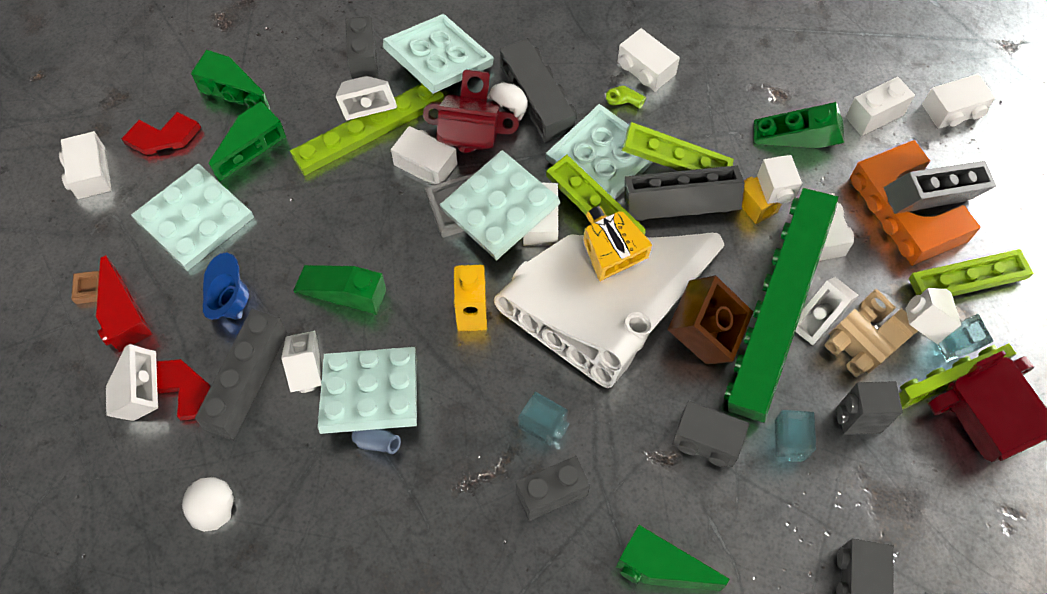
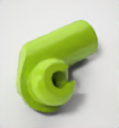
[606,86,646,109]

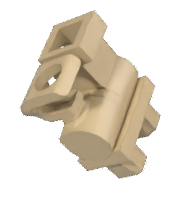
[825,288,918,377]

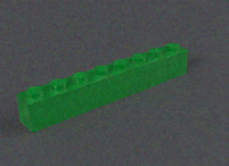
[724,188,839,423]

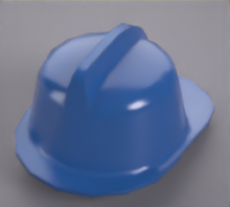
[203,252,249,320]

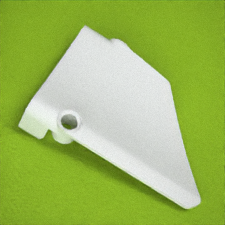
[494,232,724,388]

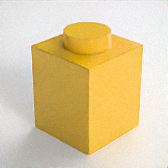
[742,176,782,225]

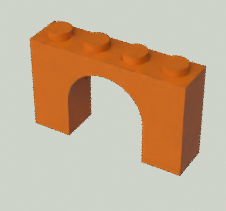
[850,140,981,266]

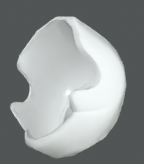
[487,82,528,120]
[182,477,235,532]

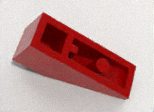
[96,255,153,352]

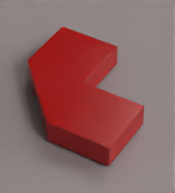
[121,112,201,155]
[156,359,211,421]

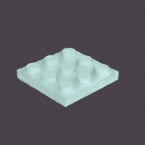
[383,14,494,94]
[546,104,653,199]
[439,150,560,261]
[131,163,254,271]
[318,347,417,434]

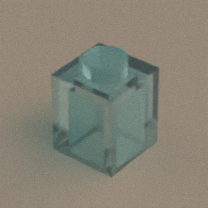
[938,313,993,361]
[518,391,570,446]
[775,410,816,462]

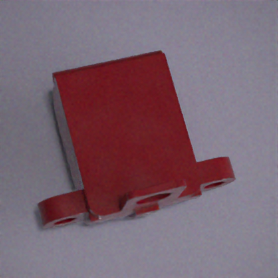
[423,69,519,153]
[928,350,1047,462]

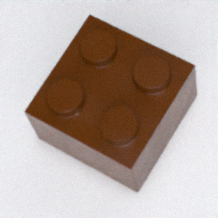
[667,275,754,364]

